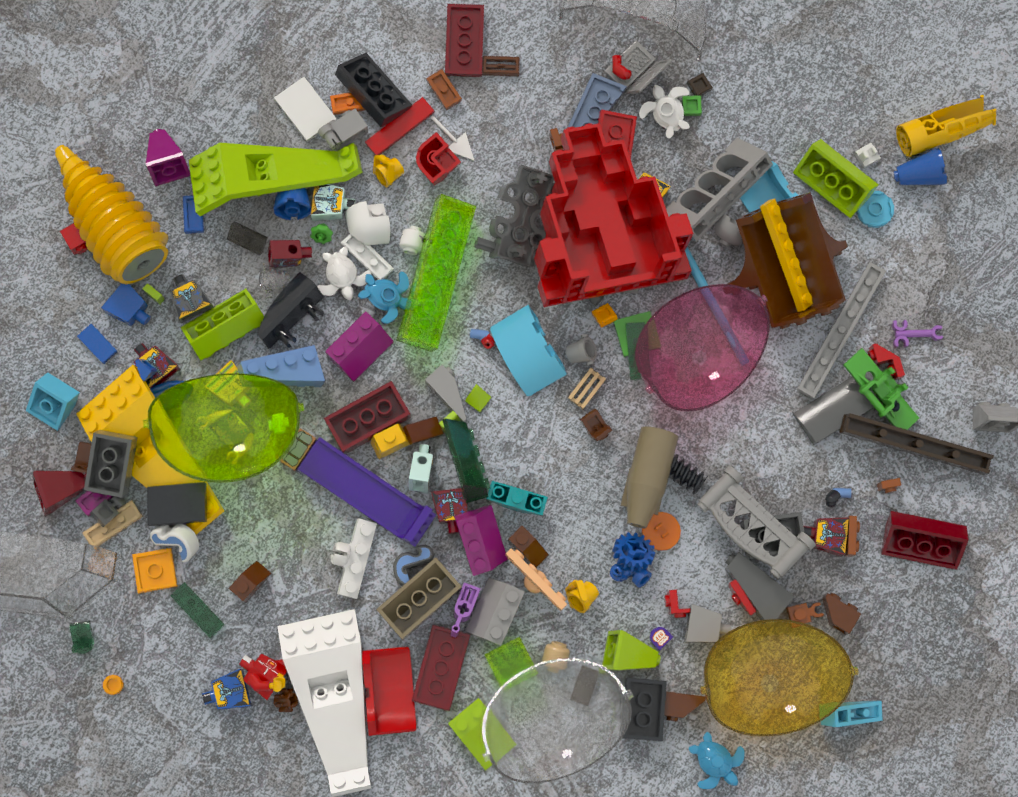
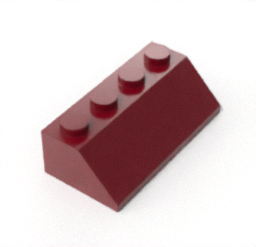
[881,511,969,570]

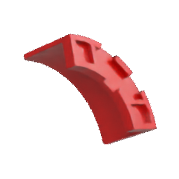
[362,647,417,736]

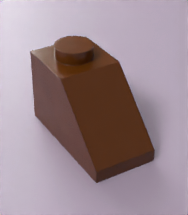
[508,526,549,568]
[228,561,272,603]
[664,691,706,722]

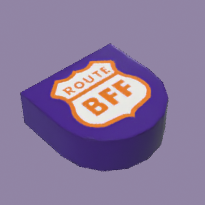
[649,627,673,651]

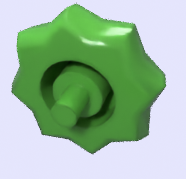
[310,223,333,244]

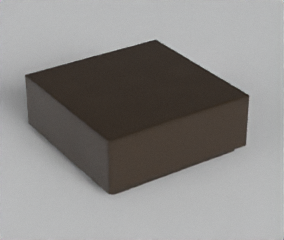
[687,73,713,96]

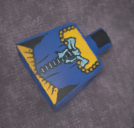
[202,669,252,710]

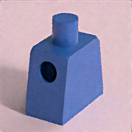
[101,283,151,326]

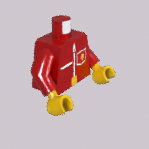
[239,654,287,700]

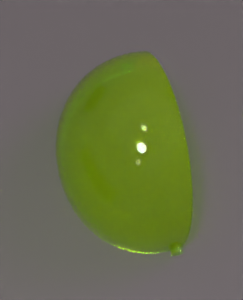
[143,373,304,483]

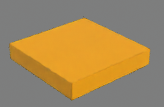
[132,548,178,594]

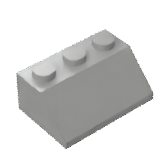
[465,578,525,647]

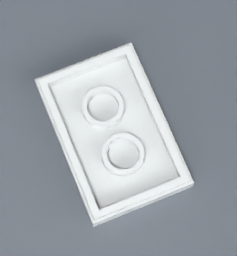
[274,77,337,142]

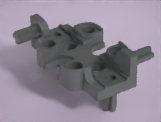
[474,165,554,267]

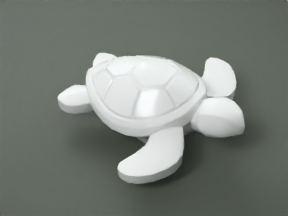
[639,85,690,139]
[317,247,371,301]

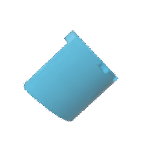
[740,161,798,213]
[490,305,567,396]

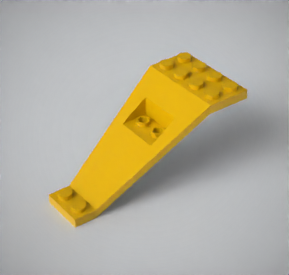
[76,365,224,535]

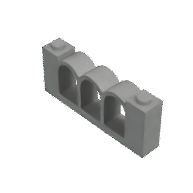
[666,138,773,242]

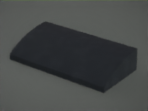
[335,53,412,127]

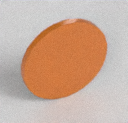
[642,512,681,551]

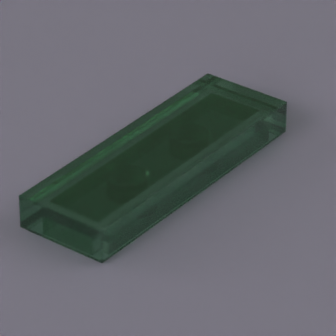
[625,322,650,380]
[170,582,225,639]

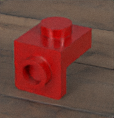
[664,590,691,618]

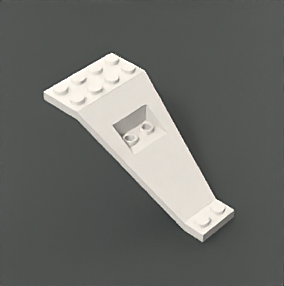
[277,609,371,797]

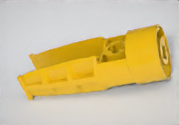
[896,95,996,157]

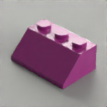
[325,311,394,382]
[454,504,508,576]

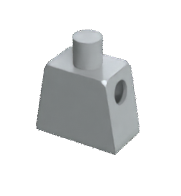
[684,604,732,643]

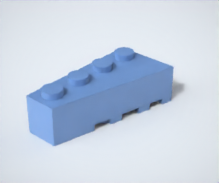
[237,345,325,387]

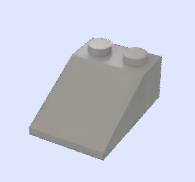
[973,402,1018,433]

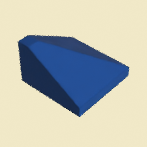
[135,359,158,381]

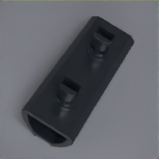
[258,272,324,349]

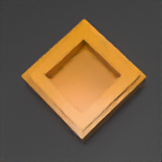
[591,303,618,328]

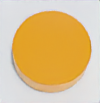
[103,675,124,695]

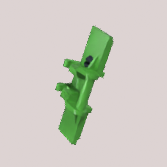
[843,348,919,430]

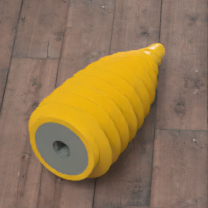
[55,145,168,284]

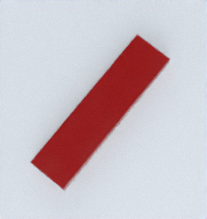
[365,97,435,155]

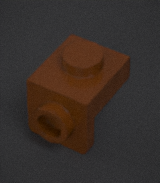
[579,408,612,441]

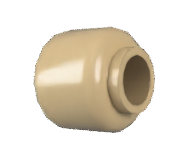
[542,641,570,672]

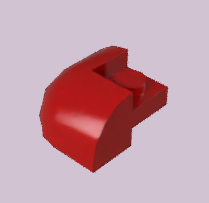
[416,132,461,185]

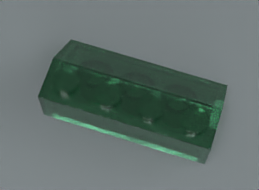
[442,419,491,503]

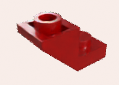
[868,344,905,380]

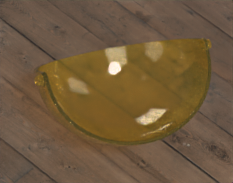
[700,619,859,736]

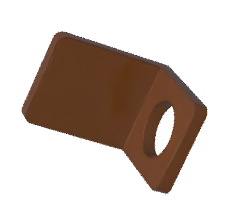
[71,441,91,474]

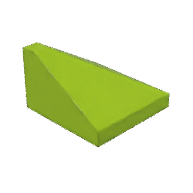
[465,384,491,412]

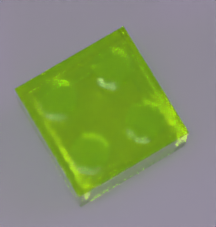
[484,636,538,691]

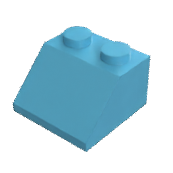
[26,373,80,431]

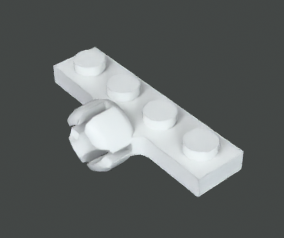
[330,518,377,599]

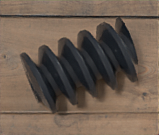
[669,454,708,495]

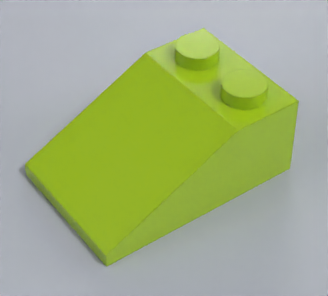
[448,698,516,771]

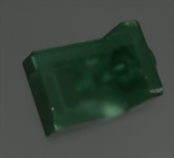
[69,621,94,654]

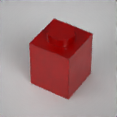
[60,223,88,255]

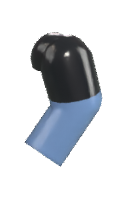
[825,488,851,507]

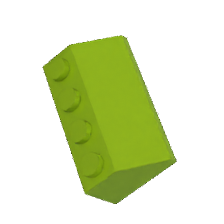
[793,139,879,218]
[180,288,264,360]

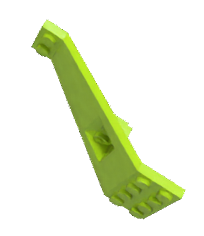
[189,142,363,217]

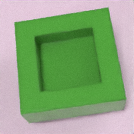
[682,96,702,116]

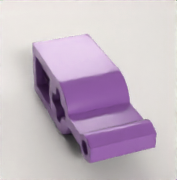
[451,582,481,638]

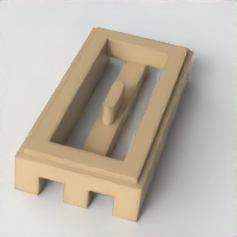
[568,368,606,409]

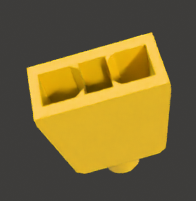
[370,424,410,460]

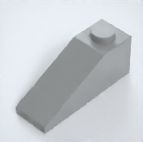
[425,365,467,425]

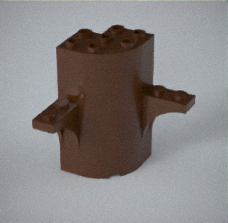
[723,192,848,329]

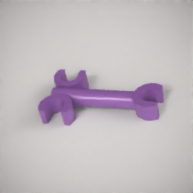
[892,320,943,348]

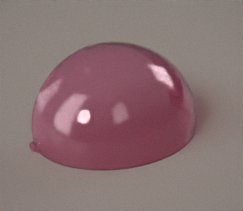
[635,284,770,412]

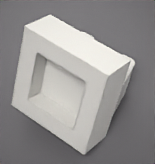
[854,143,881,169]

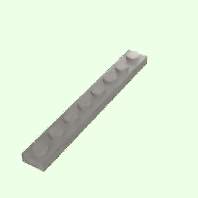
[796,262,886,399]

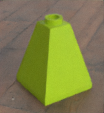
[601,630,661,670]

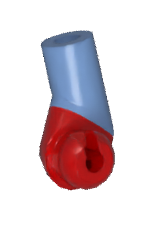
[470,329,495,349]

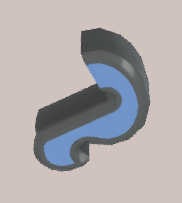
[393,545,434,586]

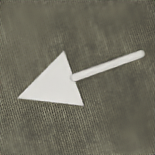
[431,116,474,161]

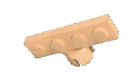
[505,548,567,611]

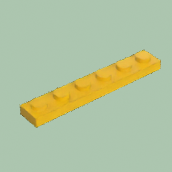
[760,199,813,312]

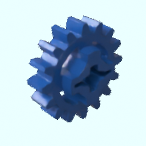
[612,532,656,572]

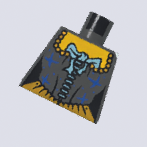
[170,274,214,324]

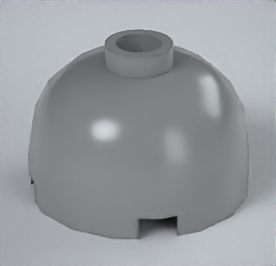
[715,214,743,247]

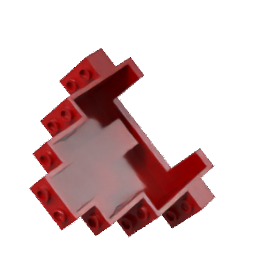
[534,123,694,307]

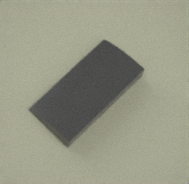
[793,377,874,446]

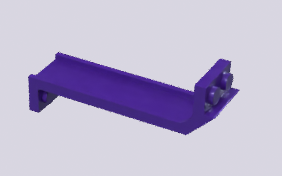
[296,437,436,547]

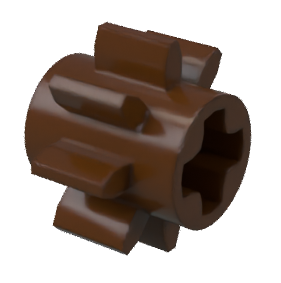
[273,688,298,712]

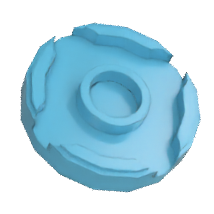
[856,191,894,228]

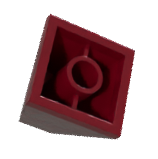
[33,471,86,517]

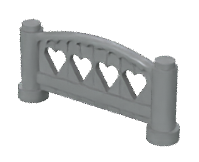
[697,465,816,579]

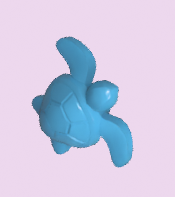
[358,271,414,324]
[688,732,745,789]

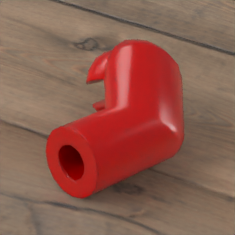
[612,55,632,80]

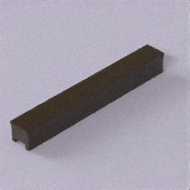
[839,413,994,475]

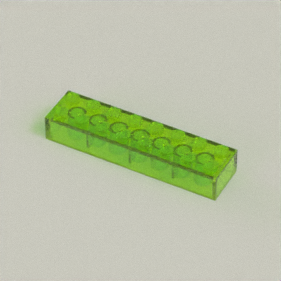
[396,194,476,352]

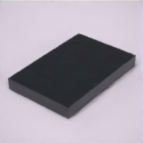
[147,482,207,527]

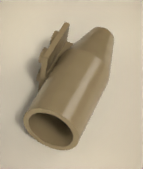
[620,426,678,529]

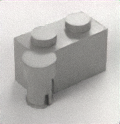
[318,108,369,151]

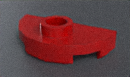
[729,580,756,615]

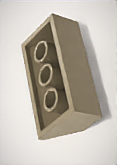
[376,557,462,641]

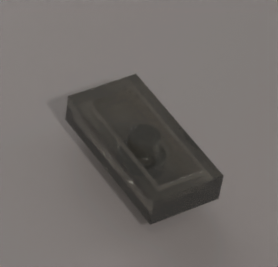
[226,221,268,255]

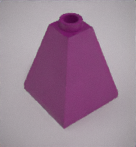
[146,129,191,187]

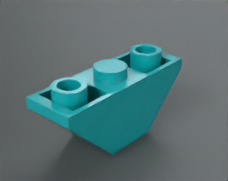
[486,481,548,516]

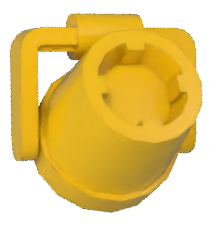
[373,155,404,188]
[565,580,599,613]

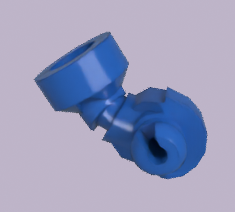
[610,564,652,588]

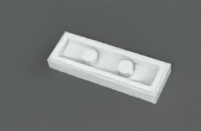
[341,234,394,280]

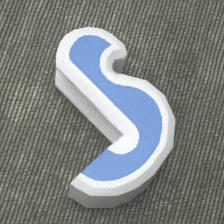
[150,524,199,562]

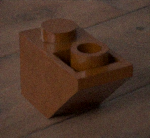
[822,593,861,635]

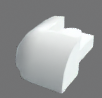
[345,201,390,245]

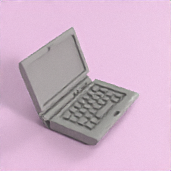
[604,41,672,94]

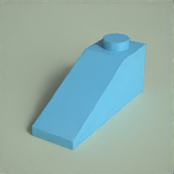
[820,700,883,727]

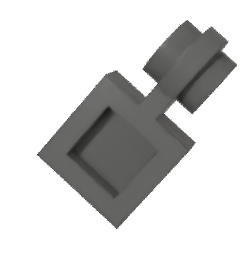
[90,496,126,527]

